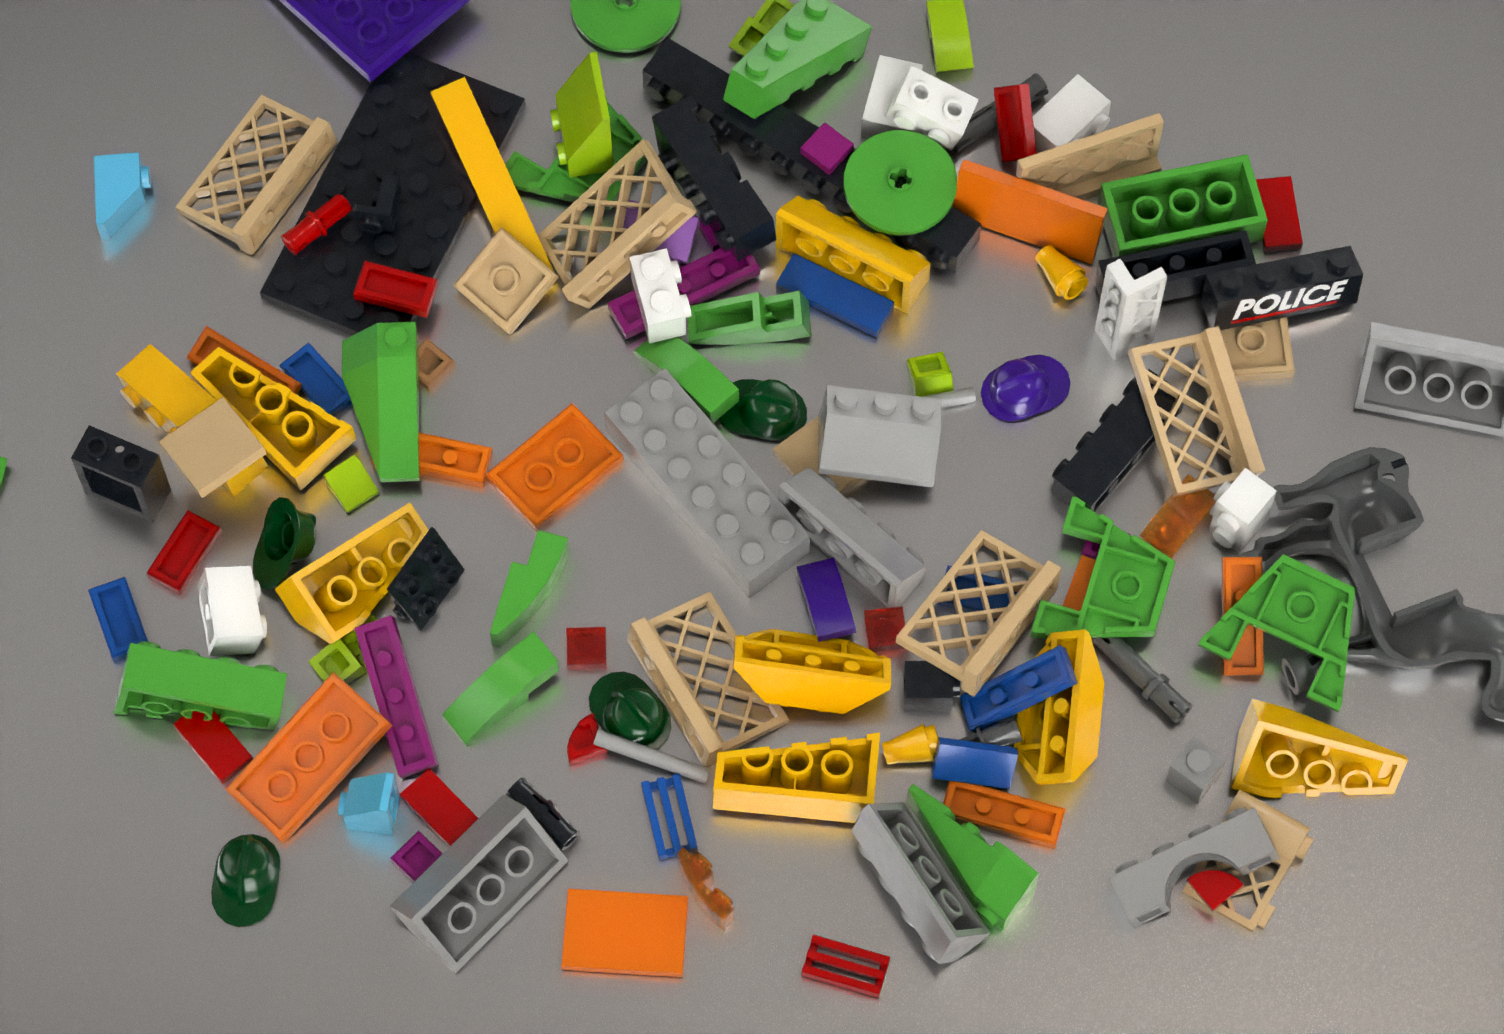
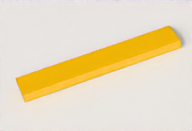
[431,77,554,272]

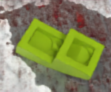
[728,0,795,57]
[926,0,974,73]
[308,615,378,684]

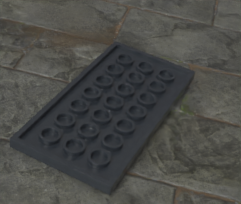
[260,52,526,336]

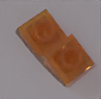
[1140,474,1216,558]
[677,847,734,931]

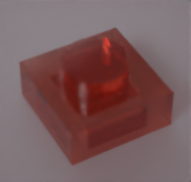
[863,606,905,652]
[566,627,607,670]

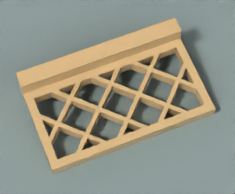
[175,94,338,256]
[1016,113,1164,200]
[538,139,697,309]
[1128,326,1266,497]
[895,530,1061,697]
[626,592,789,767]

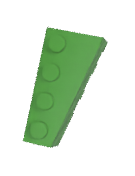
[723,0,872,119]
[113,641,287,731]

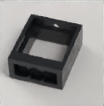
[71,425,171,523]

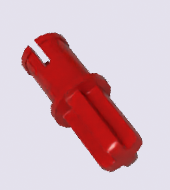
[280,194,352,255]

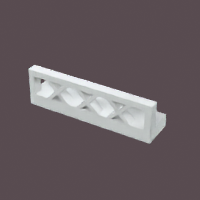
[1095,259,1167,360]

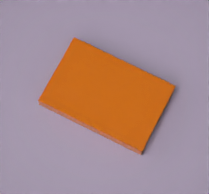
[485,403,624,532]
[561,888,688,978]

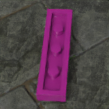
[608,248,760,339]
[355,615,439,778]

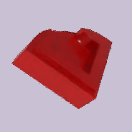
[567,713,607,766]
[1186,870,1244,912]

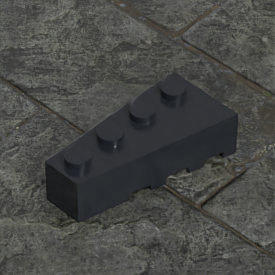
[652,95,777,262]

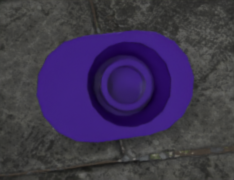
[981,354,1071,422]

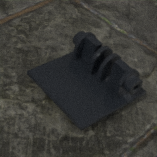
[387,527,465,631]

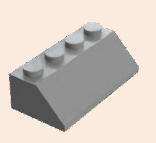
[1354,322,1504,437]
[778,467,926,612]
[390,795,568,973]
[852,802,991,964]

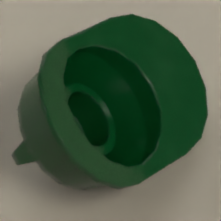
[719,379,807,441]
[253,497,316,589]
[589,671,671,750]
[211,834,280,927]

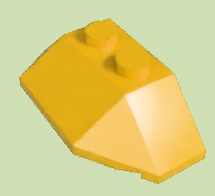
[733,629,891,714]
[1014,629,1105,785]

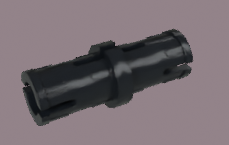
[506,777,580,850]

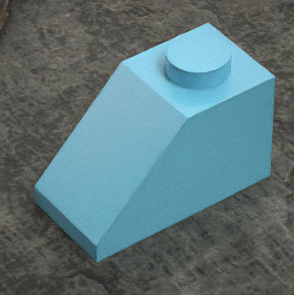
[94,152,151,240]
[338,772,401,836]

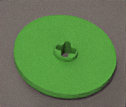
[570,0,681,53]
[844,130,957,235]

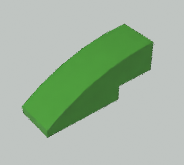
[687,290,812,345]
[634,337,739,423]
[490,530,570,648]
[442,631,559,746]

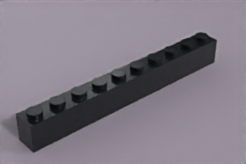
[642,37,981,274]

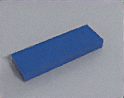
[776,253,894,338]
[960,645,1077,733]

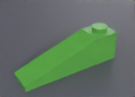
[342,322,419,482]
[907,784,1039,931]

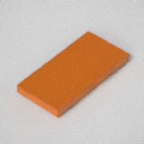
[952,159,1108,264]
[225,672,393,844]

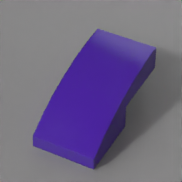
[796,557,856,642]

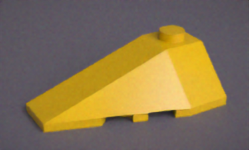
[275,502,429,644]
[1230,699,1408,798]

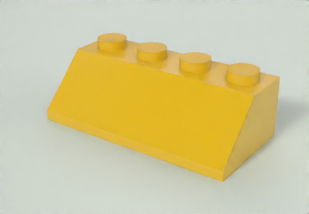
[775,195,931,315]

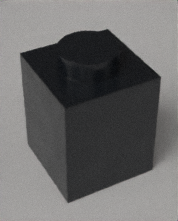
[903,661,960,711]

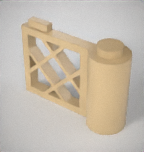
[1182,790,1314,933]

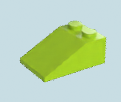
[550,51,613,178]

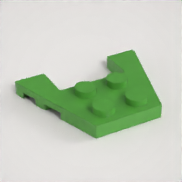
[505,67,647,211]
[1030,496,1176,639]
[1198,554,1355,712]

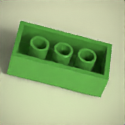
[1098,154,1268,257]

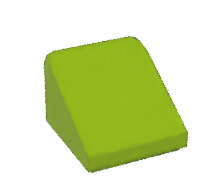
[906,351,954,397]
[324,455,379,514]

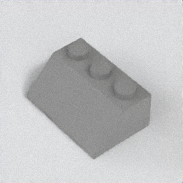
[818,385,941,487]

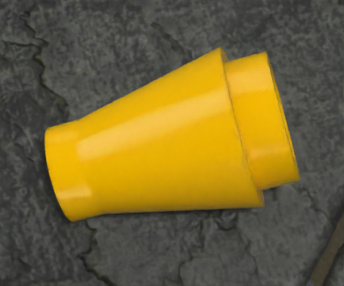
[1035,245,1088,300]
[882,723,939,765]

